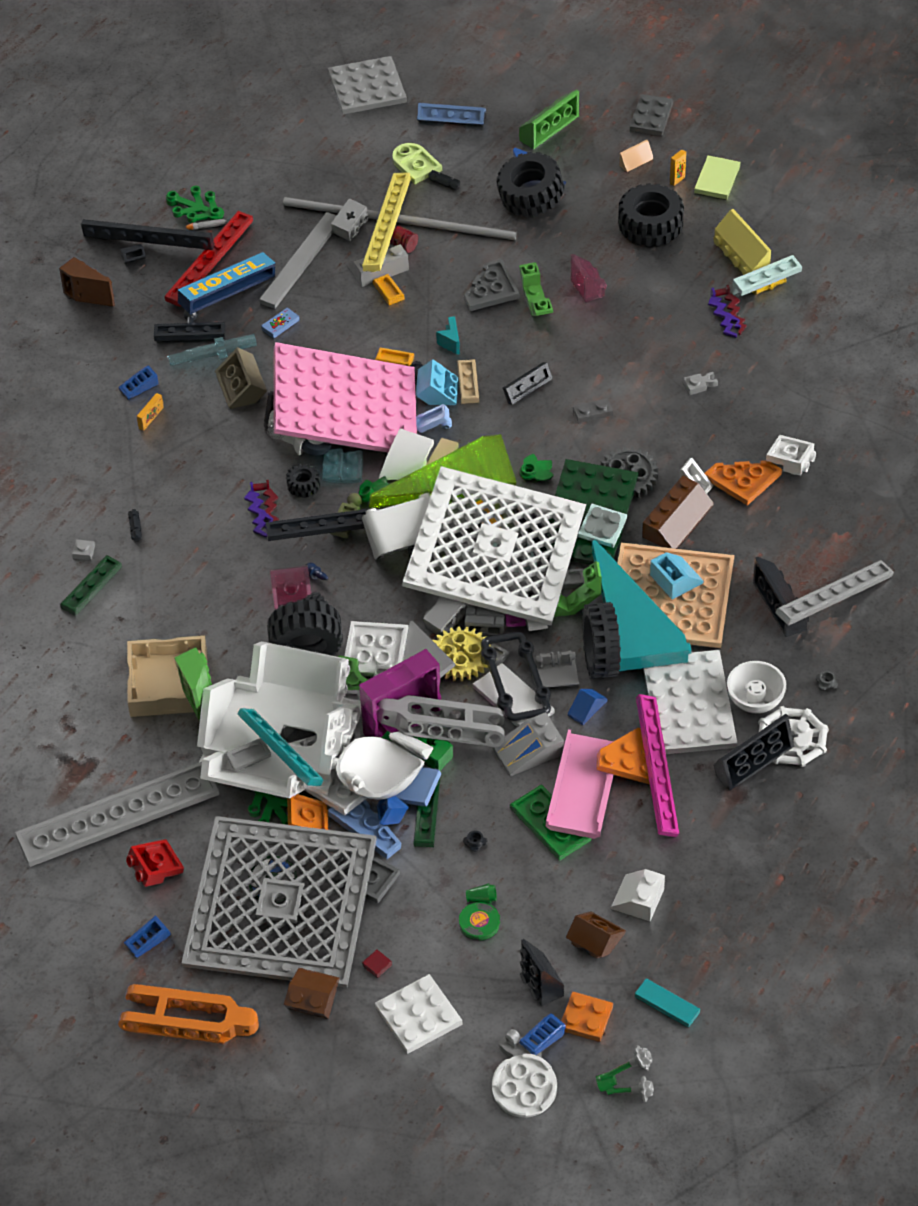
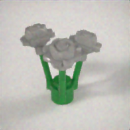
[596,1045,654,1102]

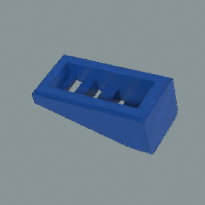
[119,365,159,400]
[124,915,171,958]
[519,1013,566,1055]

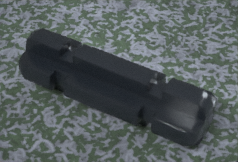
[429,170,460,189]
[128,509,142,542]

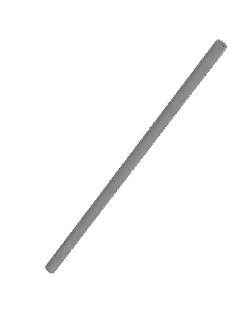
[283,197,517,241]

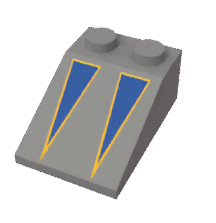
[493,712,564,777]

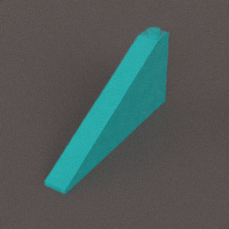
[592,540,691,671]

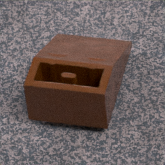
[59,257,115,307]

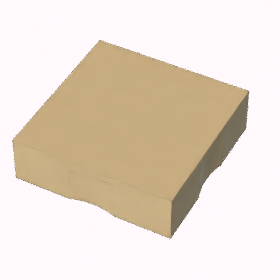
[127,636,208,717]

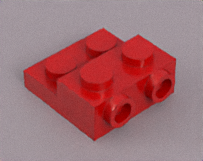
[126,839,184,887]

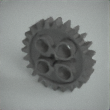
[601,446,658,500]

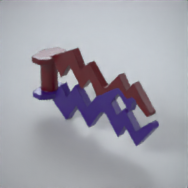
[708,285,747,338]
[244,480,279,538]

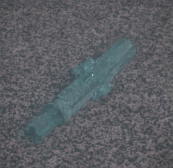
[168,334,257,366]

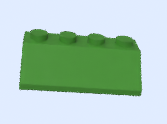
[519,90,579,149]
[174,647,212,721]

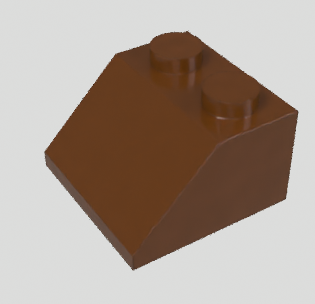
[566,911,626,958]
[284,968,340,1019]

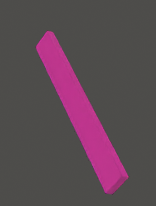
[636,694,679,837]

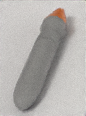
[186,219,228,230]

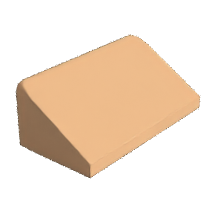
[619,140,653,172]

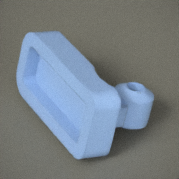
[416,404,452,433]

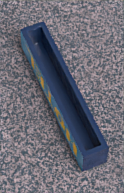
[178,252,276,314]

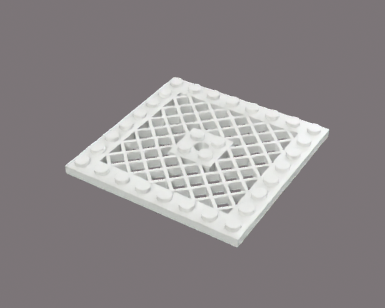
[402,466,586,625]

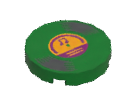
[459,902,500,941]

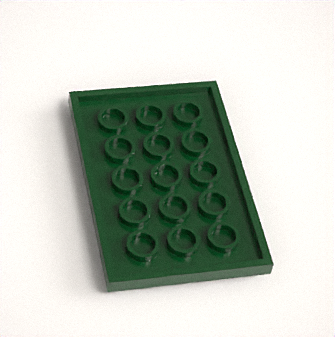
[539,459,638,565]

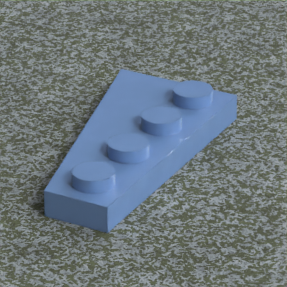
[328,800,401,859]

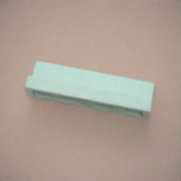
[731,255,802,296]

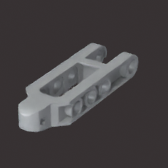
[377,695,505,747]

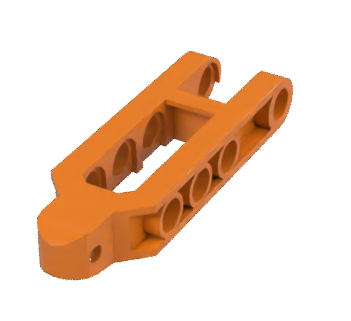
[118,984,259,1044]

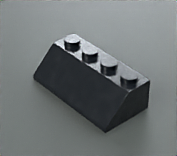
[753,557,809,637]

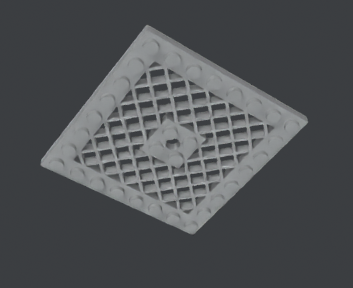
[181,816,377,988]

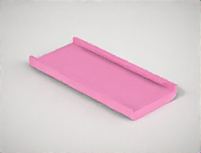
[546,730,614,839]

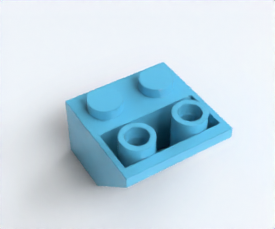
[416,359,459,405]
[650,552,704,599]

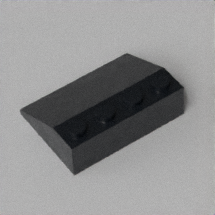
[713,714,795,791]

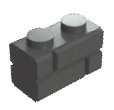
[465,606,505,636]

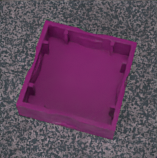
[359,649,441,738]

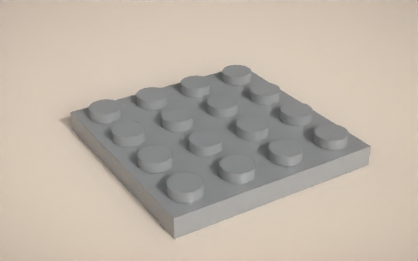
[328,56,407,115]

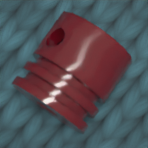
[390,226,418,253]

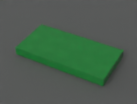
[510,784,592,861]

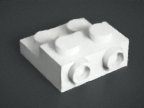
[766,435,816,476]

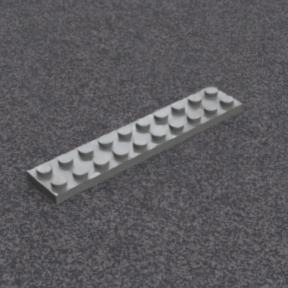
[15,762,219,867]

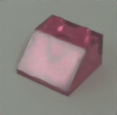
[571,254,606,303]
[270,565,311,609]

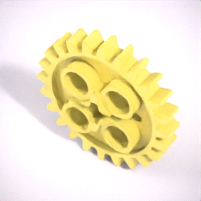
[432,626,491,681]

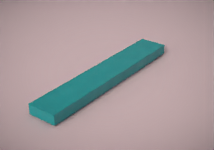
[237,708,324,786]

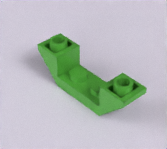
[519,262,553,316]
[554,561,602,617]

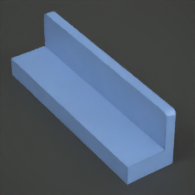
[417,103,486,125]

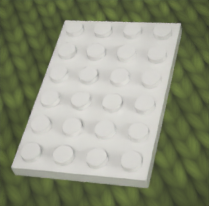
[643,650,737,754]

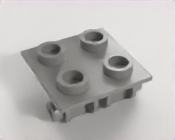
[535,650,579,688]

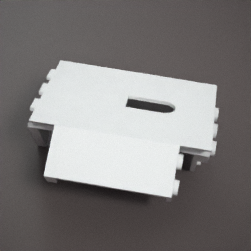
[197,641,361,798]

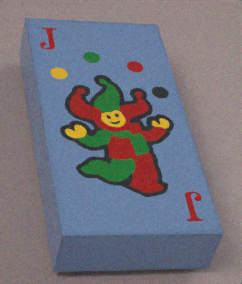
[261,308,300,339]

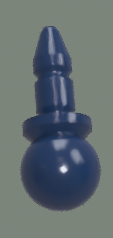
[303,562,328,580]

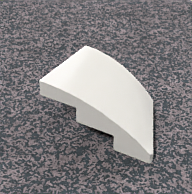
[379,428,434,482]

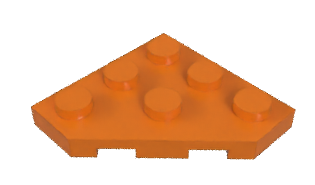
[704,460,783,506]
[596,727,650,784]

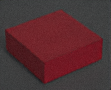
[362,950,392,978]

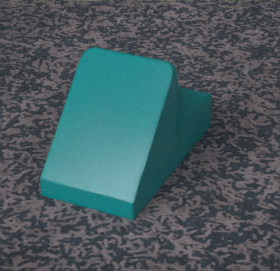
[436,316,460,354]

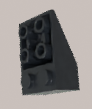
[519,939,564,1006]

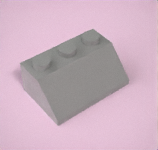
[347,244,409,287]

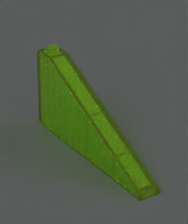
[369,434,517,509]

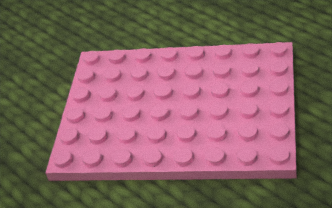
[274,342,417,453]

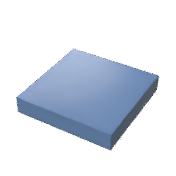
[395,767,441,807]

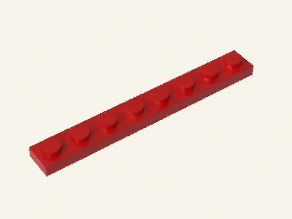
[165,211,253,307]

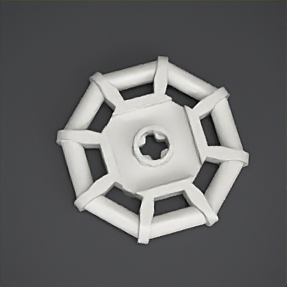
[758,706,829,767]

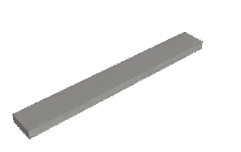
[259,212,336,309]
[776,560,894,626]

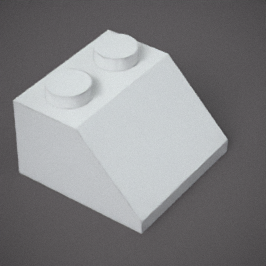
[611,869,665,921]

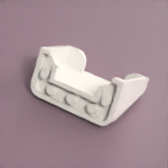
[362,493,449,560]

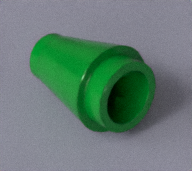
[466,883,497,904]

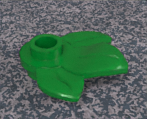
[519,454,554,481]
[358,476,391,502]

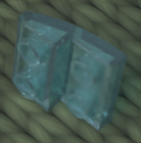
[322,448,363,483]

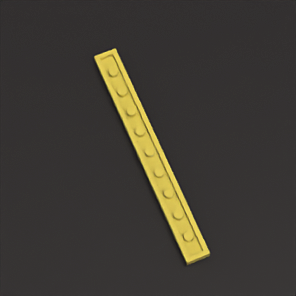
[362,173,411,272]

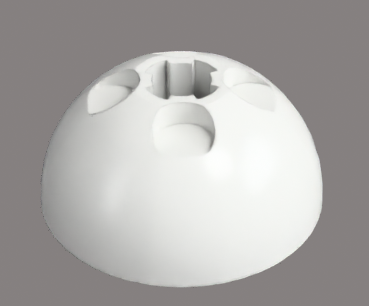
[727,661,786,713]

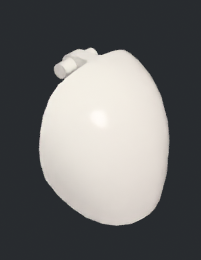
[336,737,424,800]

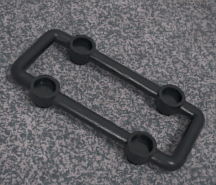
[481,632,551,721]

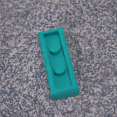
[635,978,700,1028]

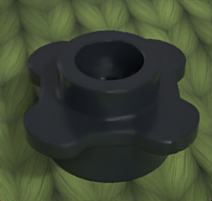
[463,830,487,852]

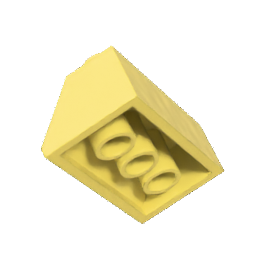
[713,209,771,275]

